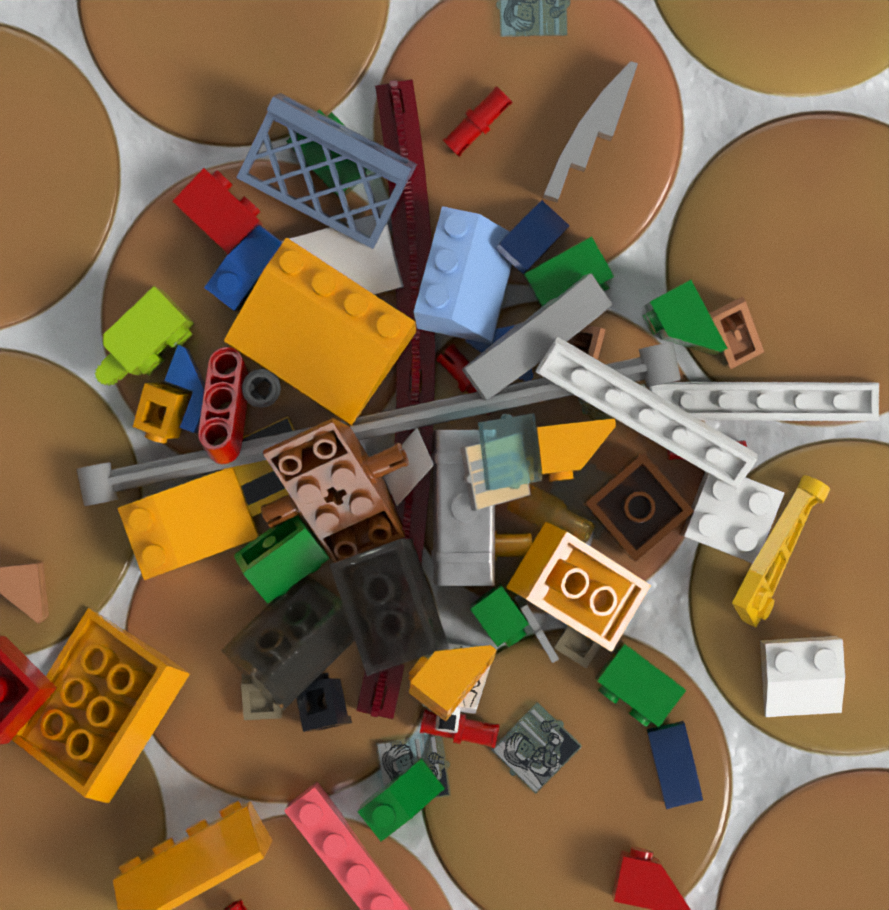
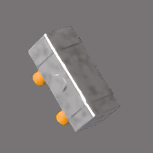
[432,430,532,586]

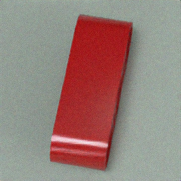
[198,347,250,465]

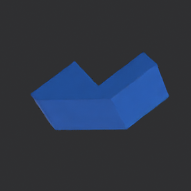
[164,345,205,433]

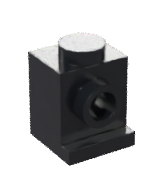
[294,672,352,732]

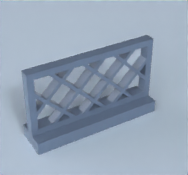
[236,93,417,249]

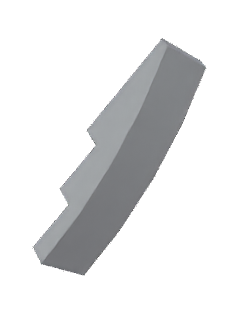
[543,61,638,203]
[462,274,613,401]

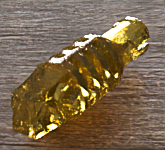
[507,483,595,543]

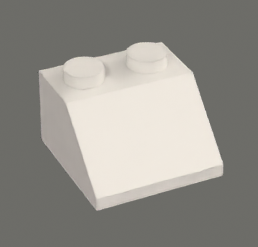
[760,636,845,717]

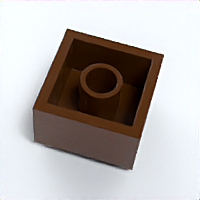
[582,452,694,562]

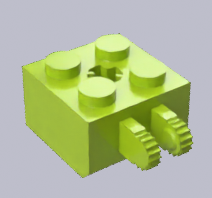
[94,286,195,386]

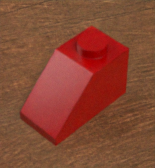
[612,847,691,910]

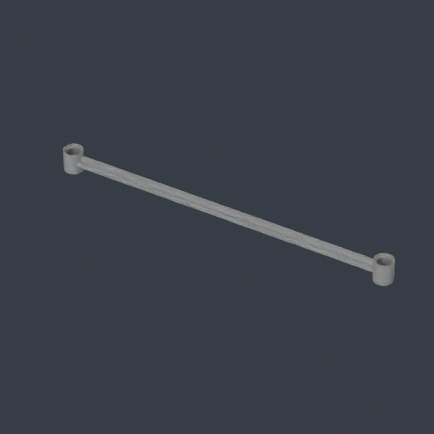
[76,342,681,507]

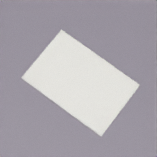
[384,428,434,506]

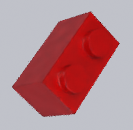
[172,168,262,254]

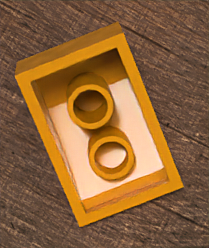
[117,467,259,580]
[506,522,651,652]

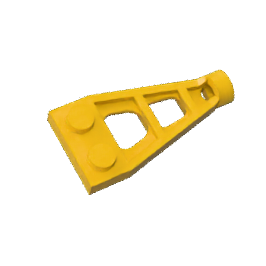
[732,475,830,628]

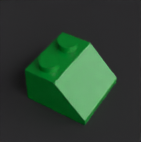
[642,280,728,355]

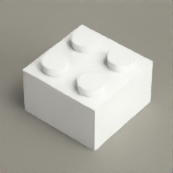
[680,471,784,563]

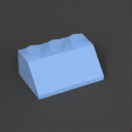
[414,206,512,344]

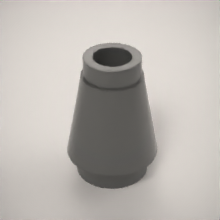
[242,369,281,408]

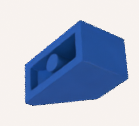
[204,225,283,311]

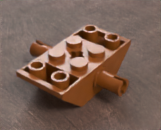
[261,418,409,568]

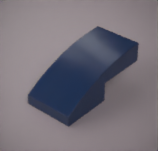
[495,200,570,274]
[646,720,703,809]

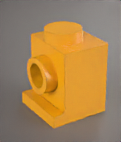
[132,382,192,443]

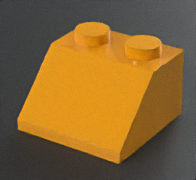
[535,418,616,482]
[408,645,497,722]

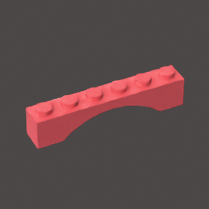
[284,782,413,910]

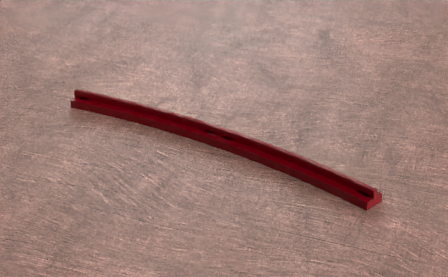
[356,79,435,720]

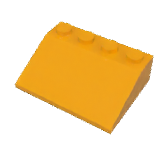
[224,237,416,426]
[12,608,190,803]
[113,800,273,910]

